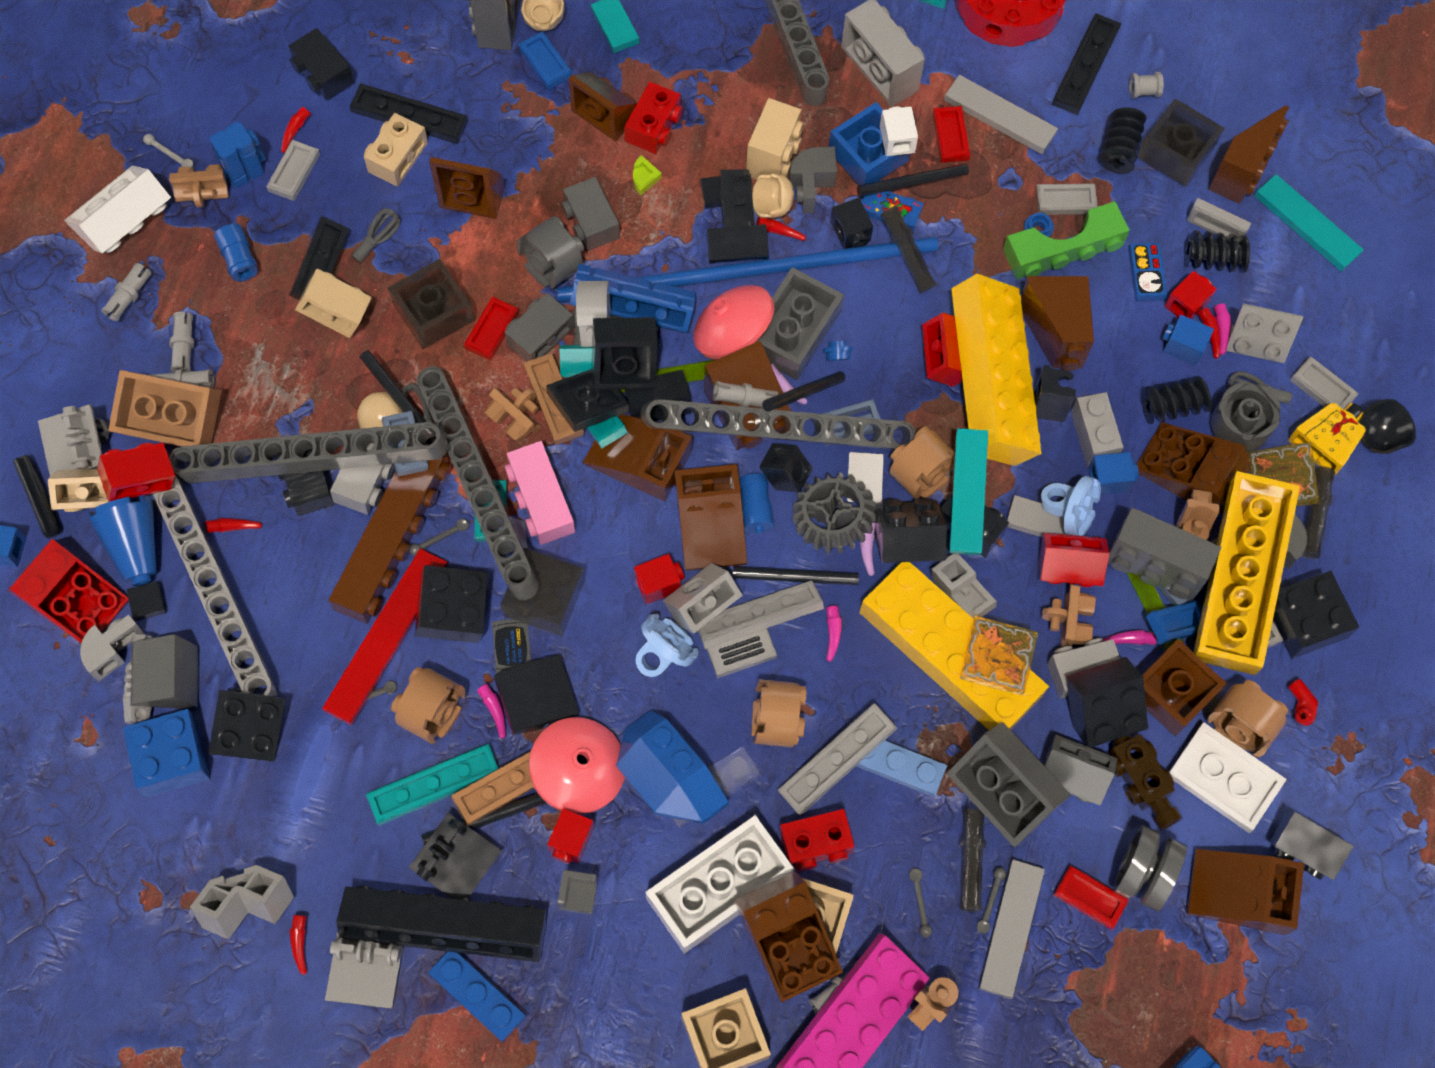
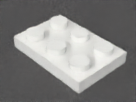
[1169,722,1287,833]

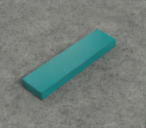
[1255,174,1364,272]
[949,428,988,555]
[366,744,498,826]

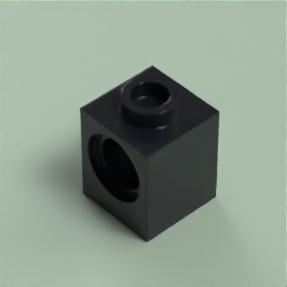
[830,198,874,249]
[759,443,813,493]

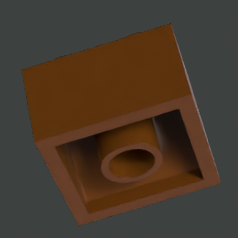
[568,72,637,142]
[1142,639,1227,737]

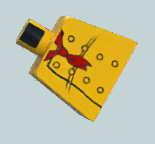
[1288,403,1366,477]

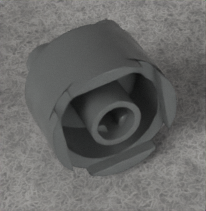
[516,216,584,288]
[1210,382,1281,452]

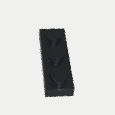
[288,216,349,300]

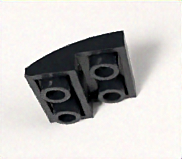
[493,655,579,735]

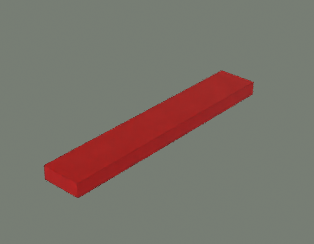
[322,549,448,726]

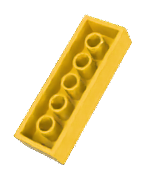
[951,274,1042,466]
[1193,471,1300,675]
[859,562,1049,731]

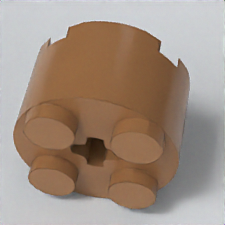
[890,426,955,500]
[391,667,465,744]
[751,679,806,748]
[1208,680,1288,757]

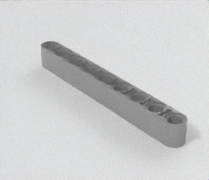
[153,473,278,697]

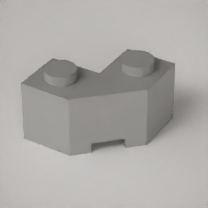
[190,865,294,940]

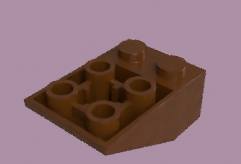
[1208,105,1289,204]
[582,414,692,502]
[1137,422,1251,514]
[675,464,747,571]
[1187,849,1304,936]
[734,871,843,1002]

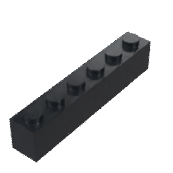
[336,886,546,962]

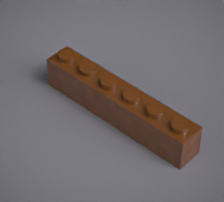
[328,443,451,624]

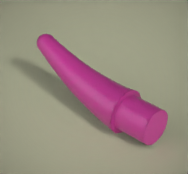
[1214,303,1231,355]
[826,606,842,661]
[1102,630,1157,645]
[477,683,506,739]

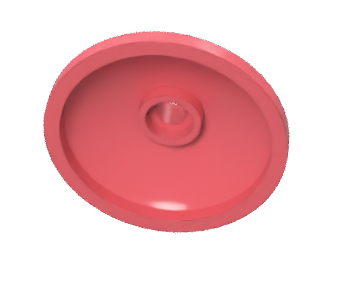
[693,285,774,359]
[529,717,625,814]

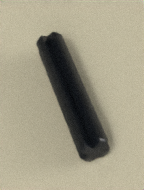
[13,455,61,539]

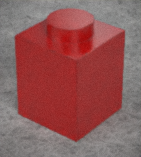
[1164,270,1217,320]
[634,554,684,605]
[547,808,595,864]

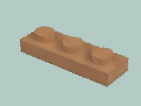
[523,353,584,445]
[451,751,534,826]

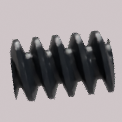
[1099,107,1147,174]
[1184,230,1251,273]
[1142,376,1212,424]

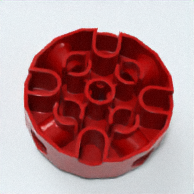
[954,0,1067,47]

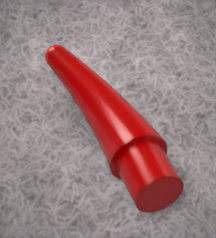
[281,107,311,153]
[756,216,806,241]
[1198,307,1221,359]
[205,518,262,533]
[289,915,307,975]

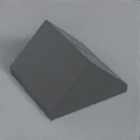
[131,634,198,710]

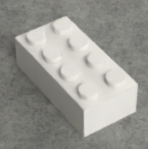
[645,815,795,954]

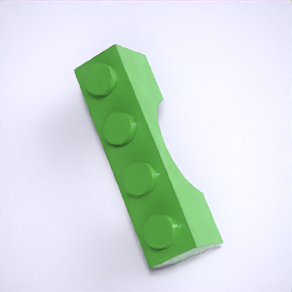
[1003,201,1130,280]

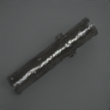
[881,205,937,294]
[1302,466,1335,559]
[960,809,986,912]

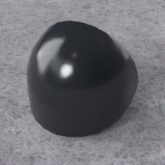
[1360,399,1416,454]

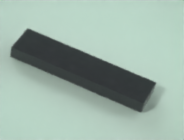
[1052,13,1122,115]
[349,83,468,144]

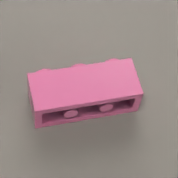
[504,441,575,545]

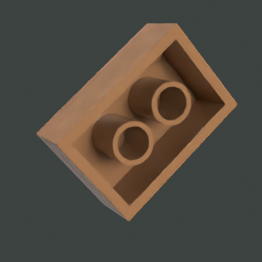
[108,370,222,446]

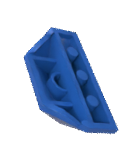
[616,710,729,824]

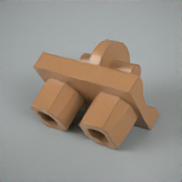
[169,164,229,207]
[484,388,543,442]
[1175,490,1219,540]
[1042,585,1096,648]
[908,977,959,1031]

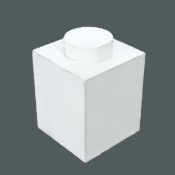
[880,106,918,156]

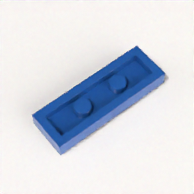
[428,952,526,1043]

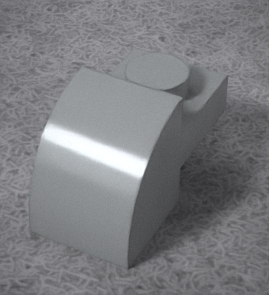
[576,281,611,347]
[932,553,997,621]
[80,615,144,682]

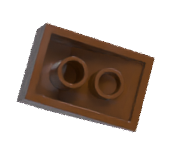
[429,157,505,219]

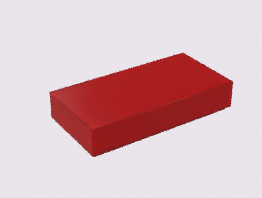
[932,106,970,163]
[464,296,519,361]
[1053,865,1129,930]

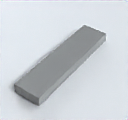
[944,75,1058,155]
[697,580,824,649]
[778,703,897,816]
[978,860,1045,999]

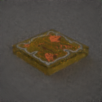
[1248,442,1320,507]
[959,616,1038,696]

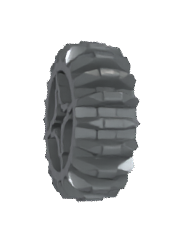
[792,472,876,554]

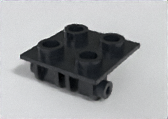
[208,687,286,762]
[409,813,502,899]

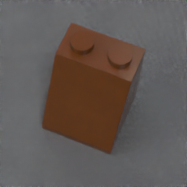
[1021,276,1094,371]
[704,340,791,450]

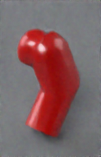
[1288,678,1318,726]

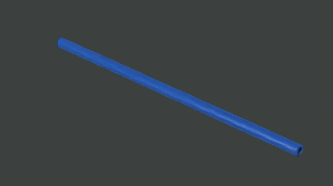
[557,237,938,303]

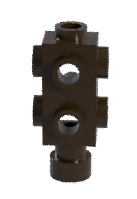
[1109,734,1183,831]

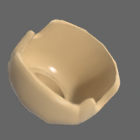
[521,0,565,31]
[752,173,794,218]
[357,392,403,429]

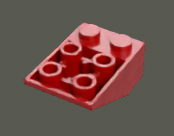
[7,539,128,643]

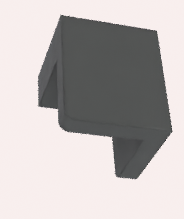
[558,870,598,915]

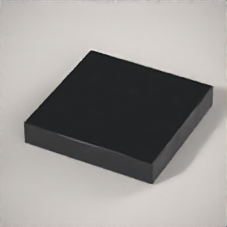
[546,369,629,432]

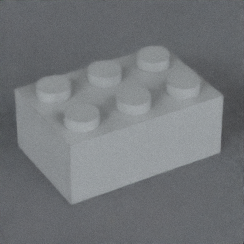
[841,0,925,107]

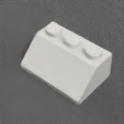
[64,166,171,253]

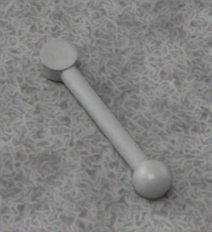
[143,134,194,169]

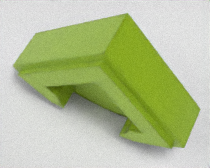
[633,155,662,195]

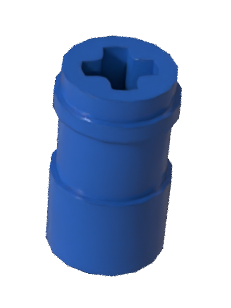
[214,224,258,282]
[739,473,774,535]

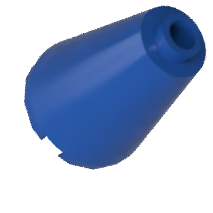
[88,495,156,586]

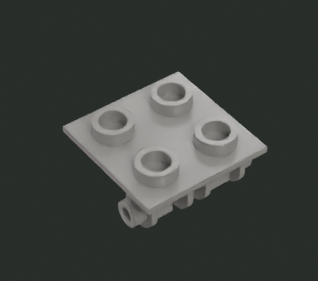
[1226,303,1303,363]
[38,404,102,476]
[325,932,403,1009]

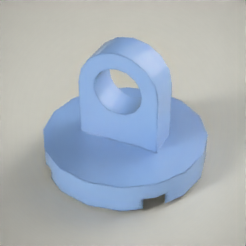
[1041,476,1101,536]
[636,614,698,677]

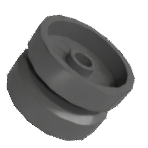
[1113,825,1187,912]

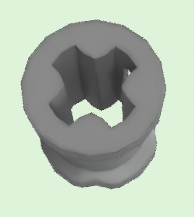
[1129,71,1164,99]

